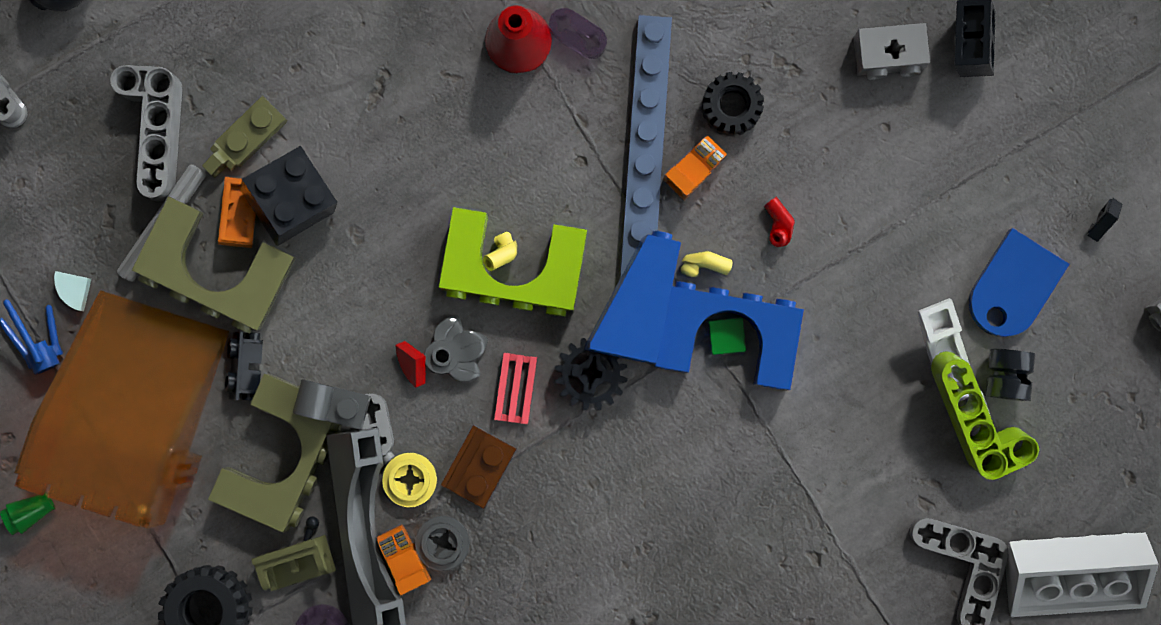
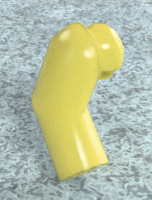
[483,232,517,271]
[680,251,732,277]

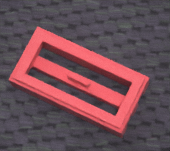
[494,353,537,424]

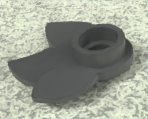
[424,315,488,382]

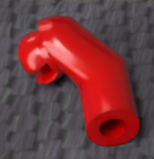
[763,196,795,247]

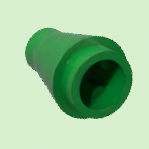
[0,491,56,535]

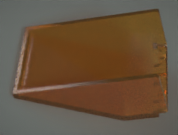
[14,290,229,529]

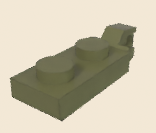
[202,95,288,178]

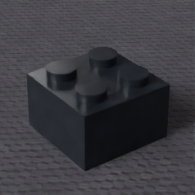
[240,146,338,246]

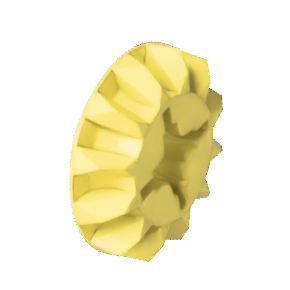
[382,453,437,507]

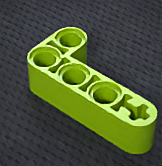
[931,351,1039,480]

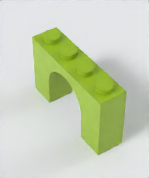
[439,207,587,317]

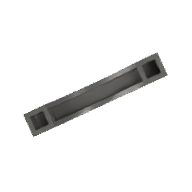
[326,428,406,625]

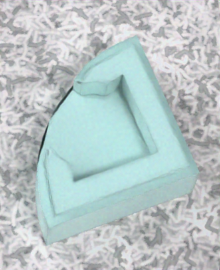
[54,271,91,312]

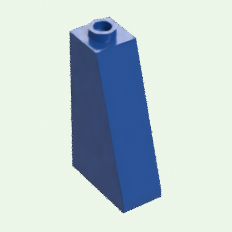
[585,231,681,364]

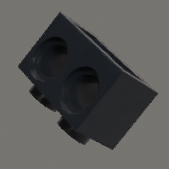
[955,0,996,77]

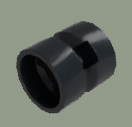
[985,349,1035,401]

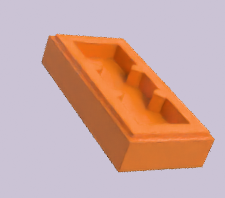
[218,177,256,248]

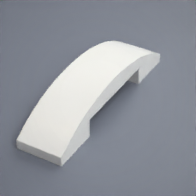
[918,298,990,431]

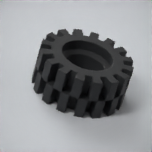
[702,72,764,136]

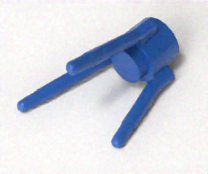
[0,299,64,375]

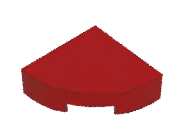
[395,341,426,388]

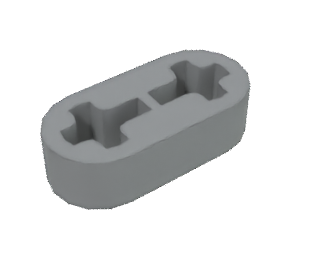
[359,394,394,456]

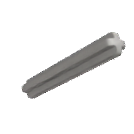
[117,164,206,282]

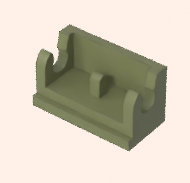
[251,535,336,591]

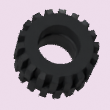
[158,565,253,625]

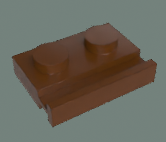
[441,425,517,509]

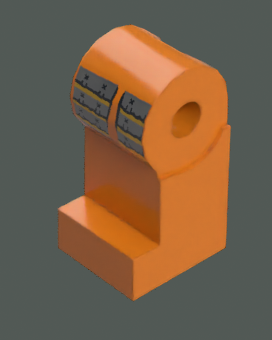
[663,136,727,201]
[377,524,431,596]

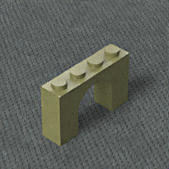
[132,196,296,333]
[208,373,342,533]

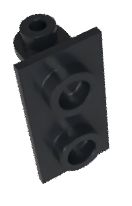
[224,332,263,401]

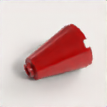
[485,5,552,74]

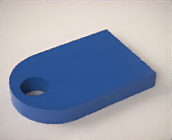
[969,228,1070,337]

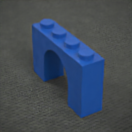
[654,281,804,391]

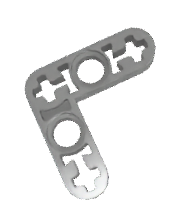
[909,517,1009,625]

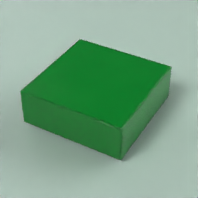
[708,318,746,355]

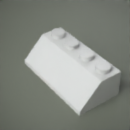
[1005,532,1159,617]

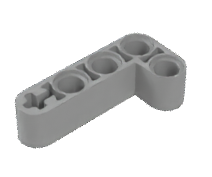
[110,65,182,202]

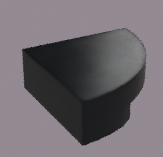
[1087,198,1123,242]

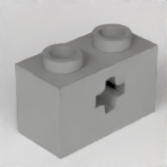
[853,23,930,80]

